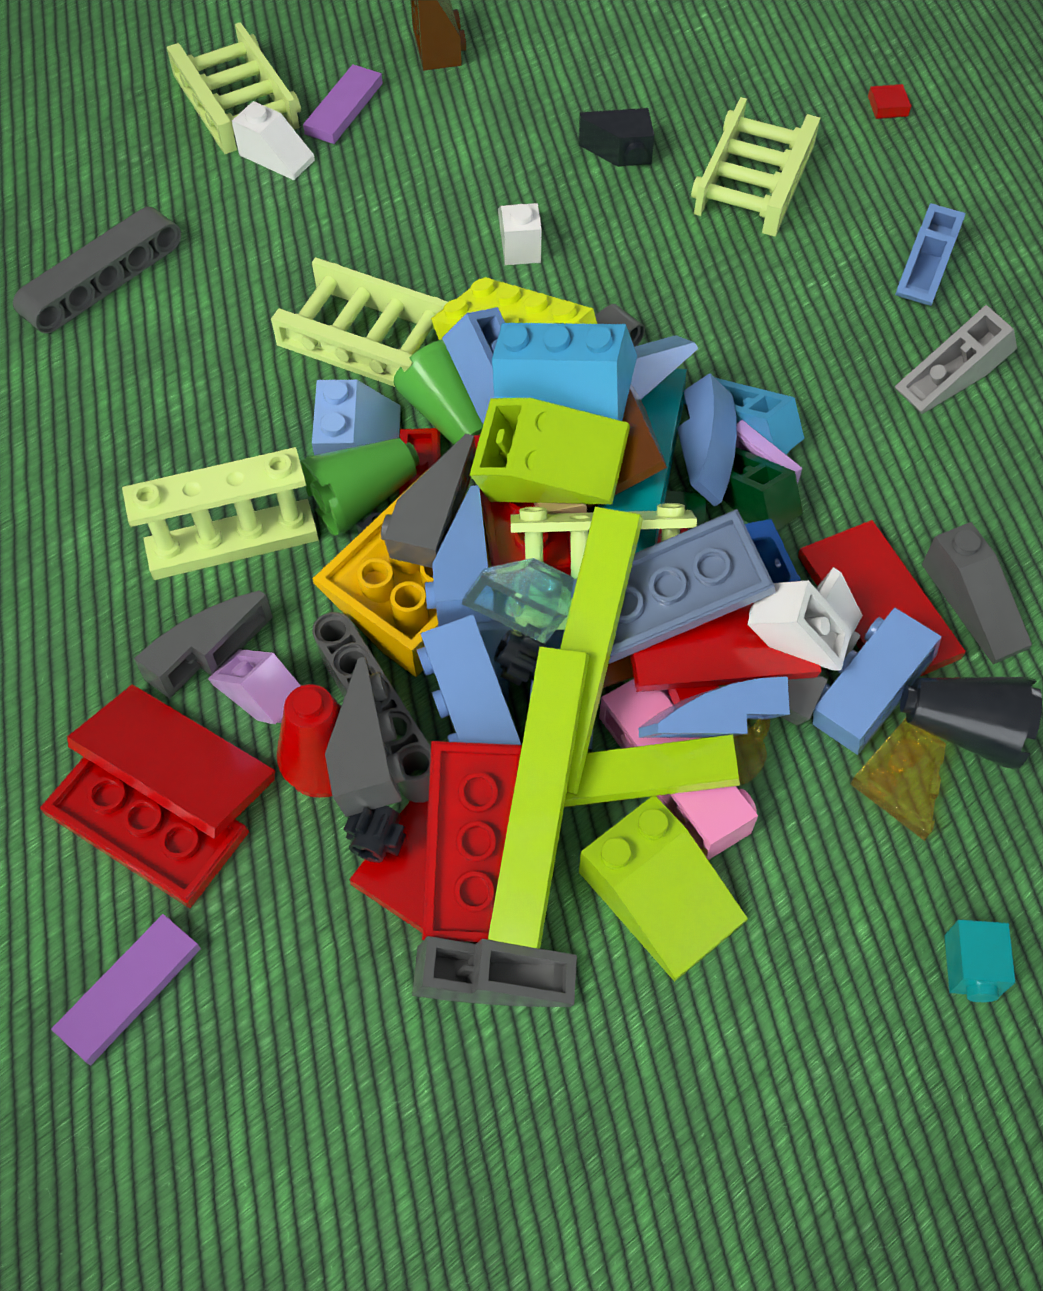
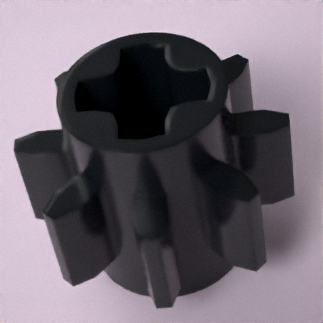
[494,626,546,686]
[343,805,406,863]

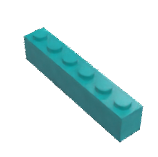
[598,368,687,553]

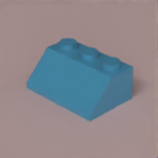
[492,323,637,421]

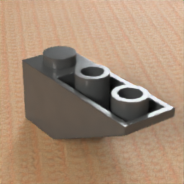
[325,657,406,817]

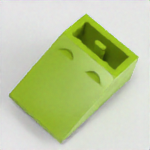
[470,398,630,504]

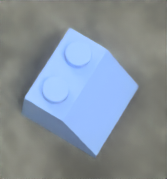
[312,380,401,455]

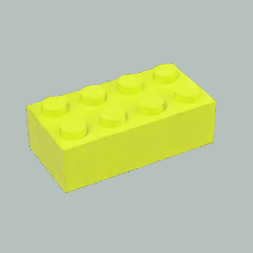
[431,277,597,340]

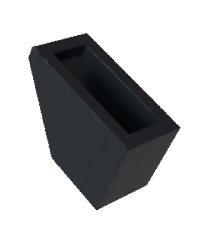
[578,108,655,167]

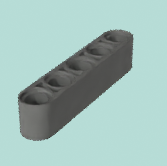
[13,207,181,333]
[312,612,431,803]

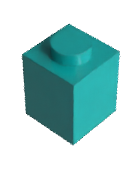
[944,920,1015,1002]

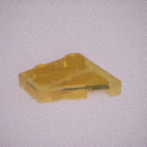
[851,718,946,841]

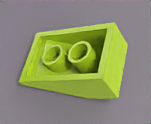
[579,796,748,982]

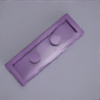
[303,64,383,144]
[51,914,201,1066]

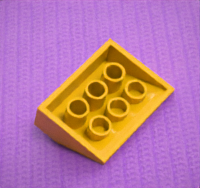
[312,476,494,677]

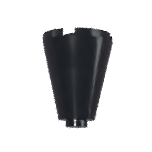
[900,677,1042,770]

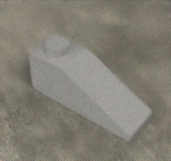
[894,305,1017,414]

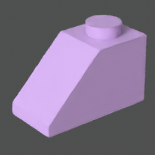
[208,649,301,724]

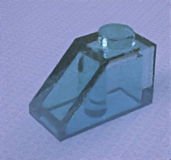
[462,558,574,644]

